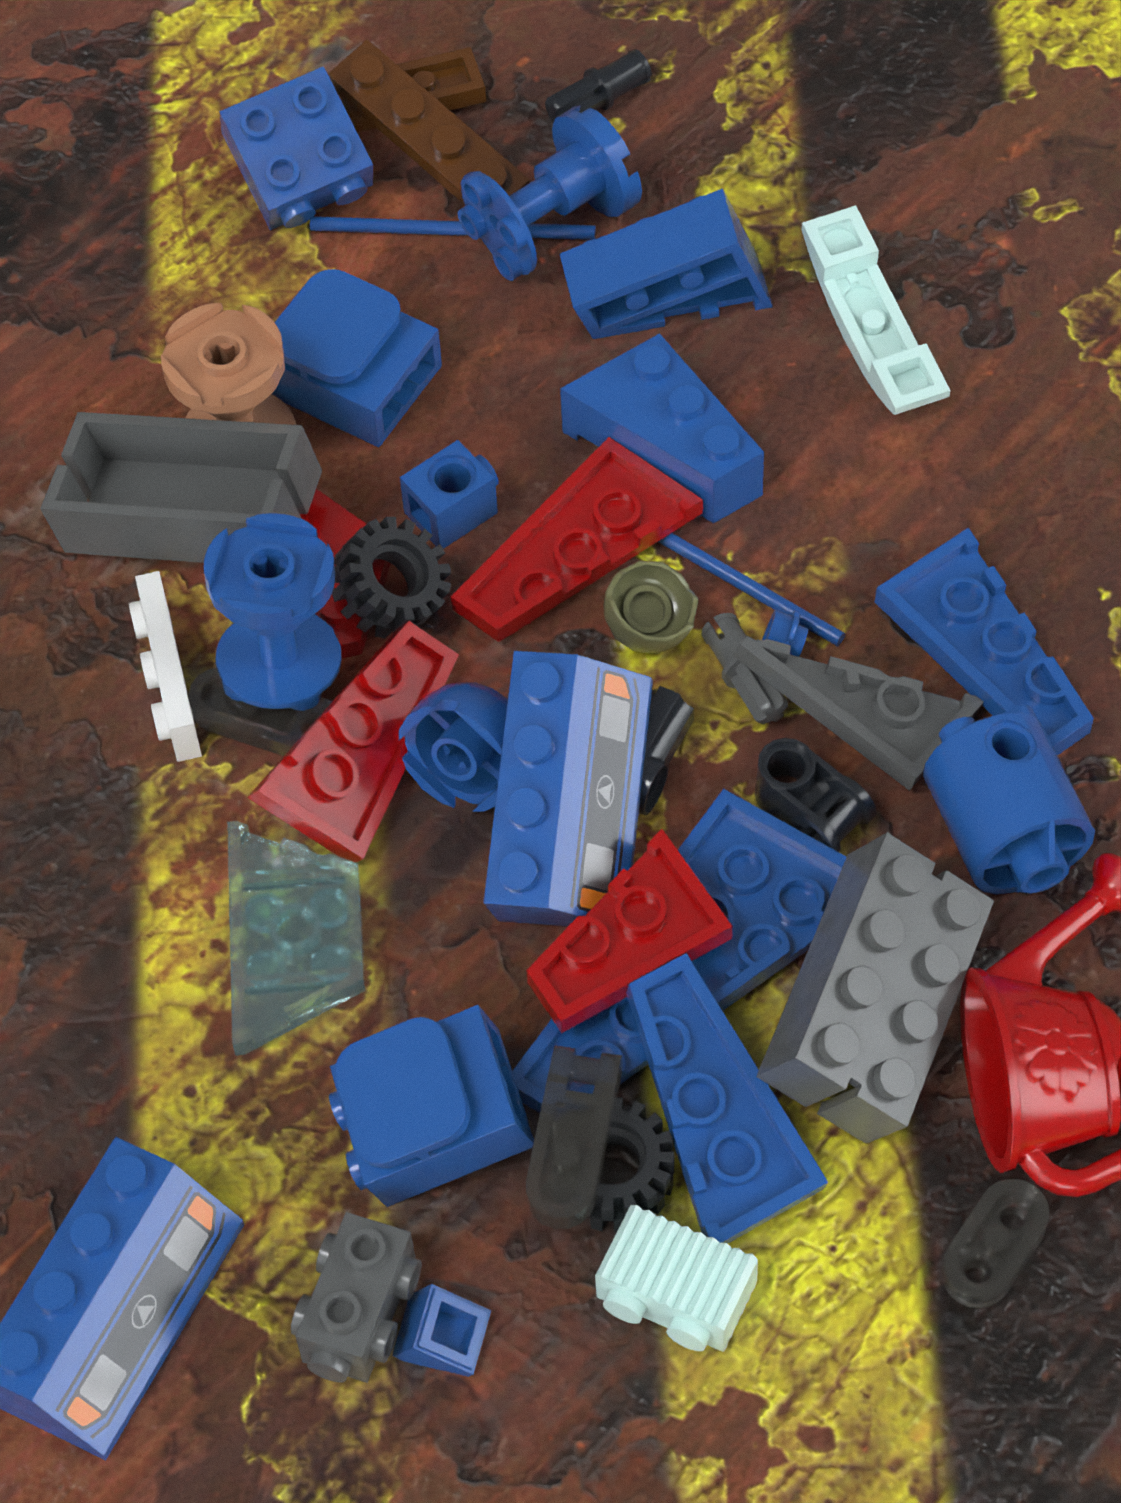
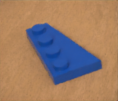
[874,527,1094,755]
[626,953,828,1244]

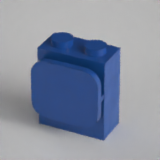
[272,269,442,448]
[329,1005,536,1207]

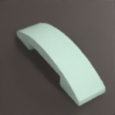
[801,205,951,415]

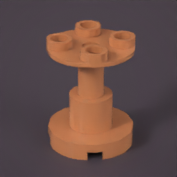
[161,303,296,425]

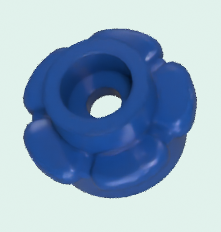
[762,610,808,657]

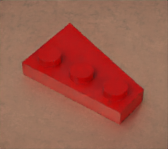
[526,829,733,1033]

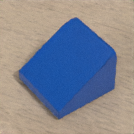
[392,1284,491,1377]

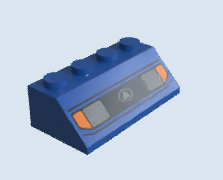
[484,651,653,926]
[0,1136,244,1461]

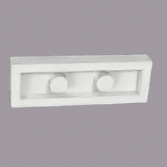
[129,571,202,762]

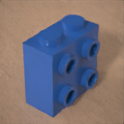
[219,66,373,230]

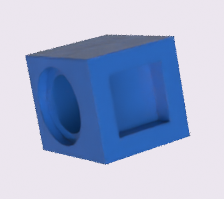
[400,440,499,549]

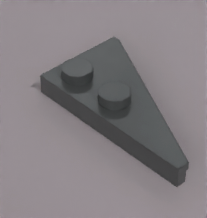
[734,636,984,791]

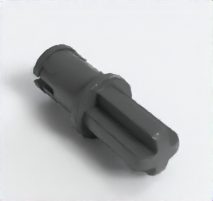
[701,613,788,725]

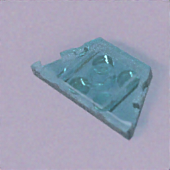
[227,821,365,1055]

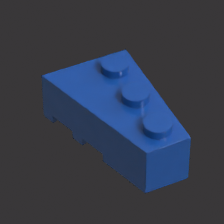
[560,188,773,339]
[560,333,764,524]

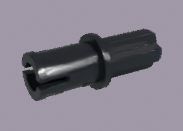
[545,49,652,123]

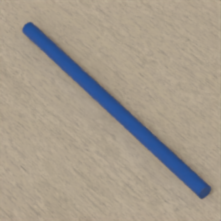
[310,216,596,240]
[658,533,845,647]

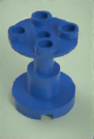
[457,106,642,281]
[204,513,342,711]

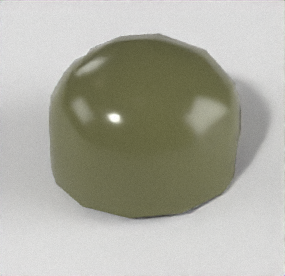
[603,561,698,654]

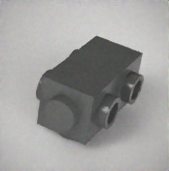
[291,1212,422,1383]

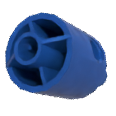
[923,705,1095,894]

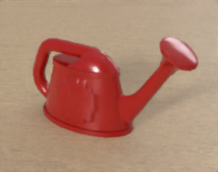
[960,853,1121,1198]

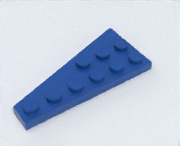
[512,789,846,1125]

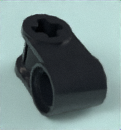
[754,738,877,852]

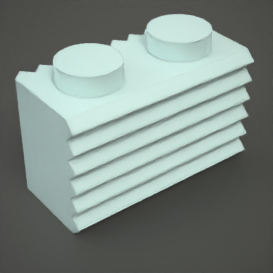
[595,1205,758,1352]

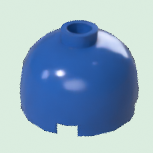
[399,682,508,812]

